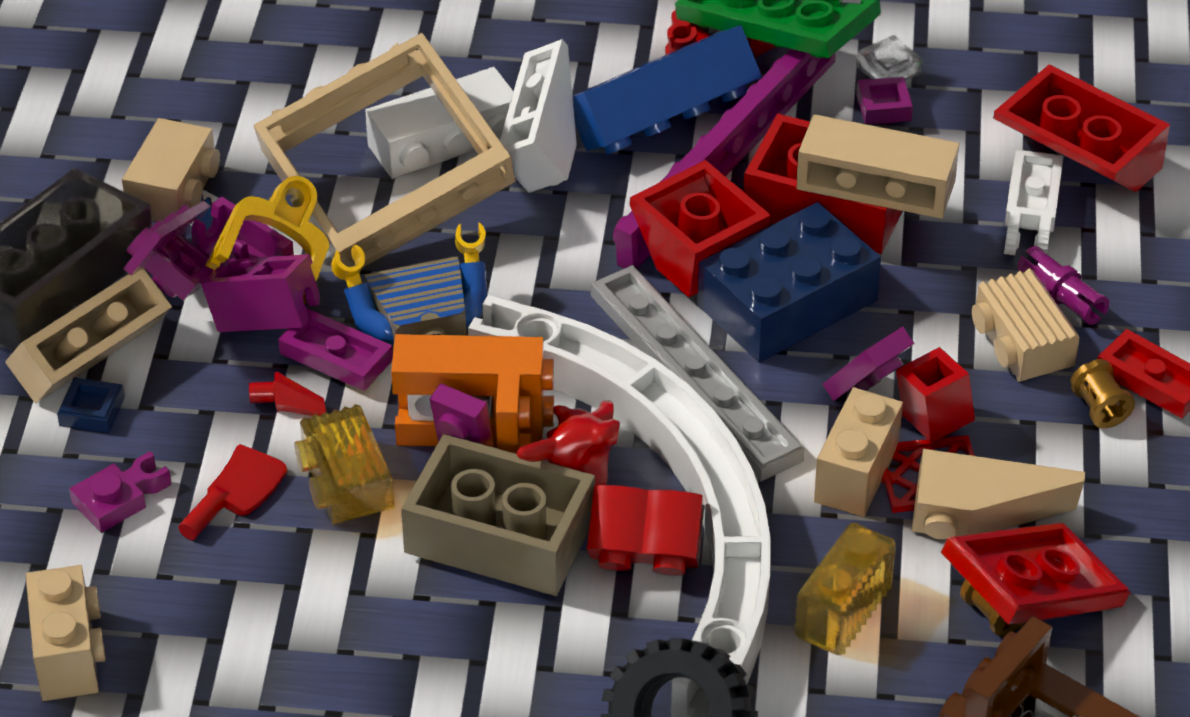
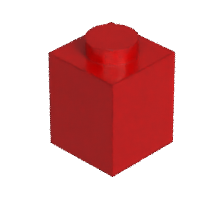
[896,347,975,443]

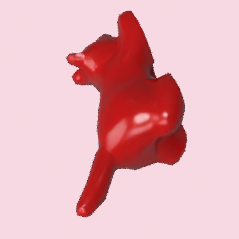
[517,400,620,486]

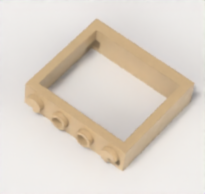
[253,33,515,268]

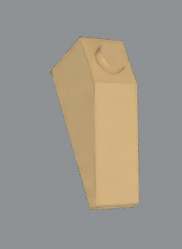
[911,449,1085,539]

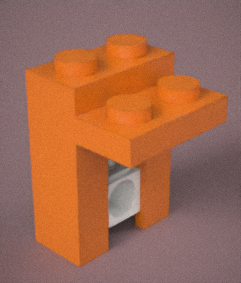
[391,334,554,454]

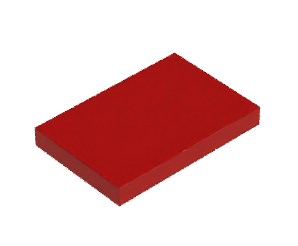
[941,523,1131,625]

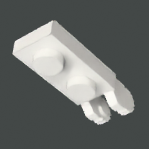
[1004,150,1064,255]

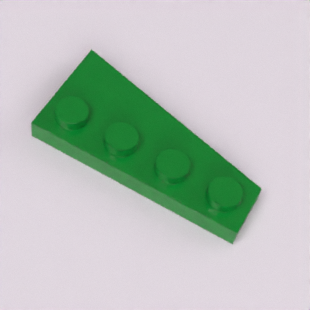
[675,0,881,58]

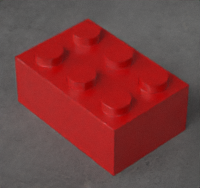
[744,113,903,254]

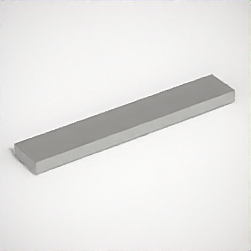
[591,265,805,482]

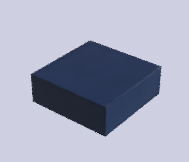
[57,377,125,434]

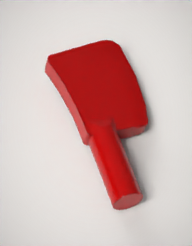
[178,444,287,540]

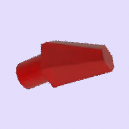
[249,372,328,419]

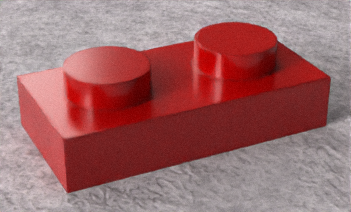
[1097,329,1190,419]

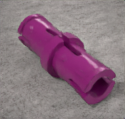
[1017,246,1110,325]

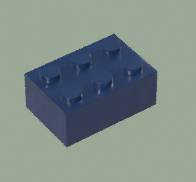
[697,202,881,363]

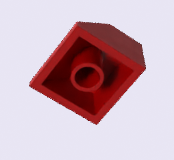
[629,160,771,297]

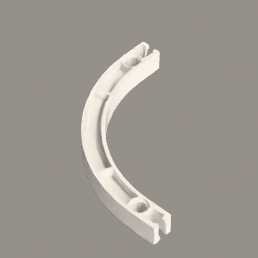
[468,295,771,717]

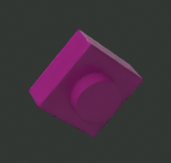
[856,76,913,125]

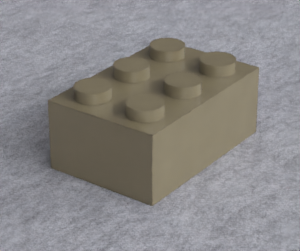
[401,434,595,596]

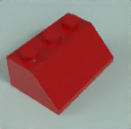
[993,64,1170,192]

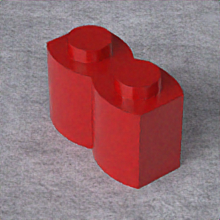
[587,485,705,576]

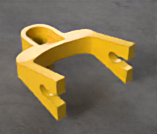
[205,176,329,304]

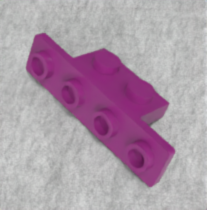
[123,200,214,301]

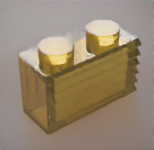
[294,404,395,524]
[794,522,896,656]

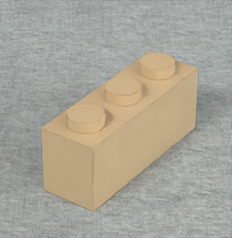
[796,114,960,219]
[5,268,172,404]

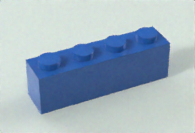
[572,25,762,154]

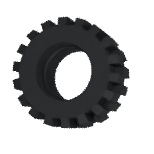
[601,638,758,717]

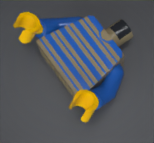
[331,222,488,349]

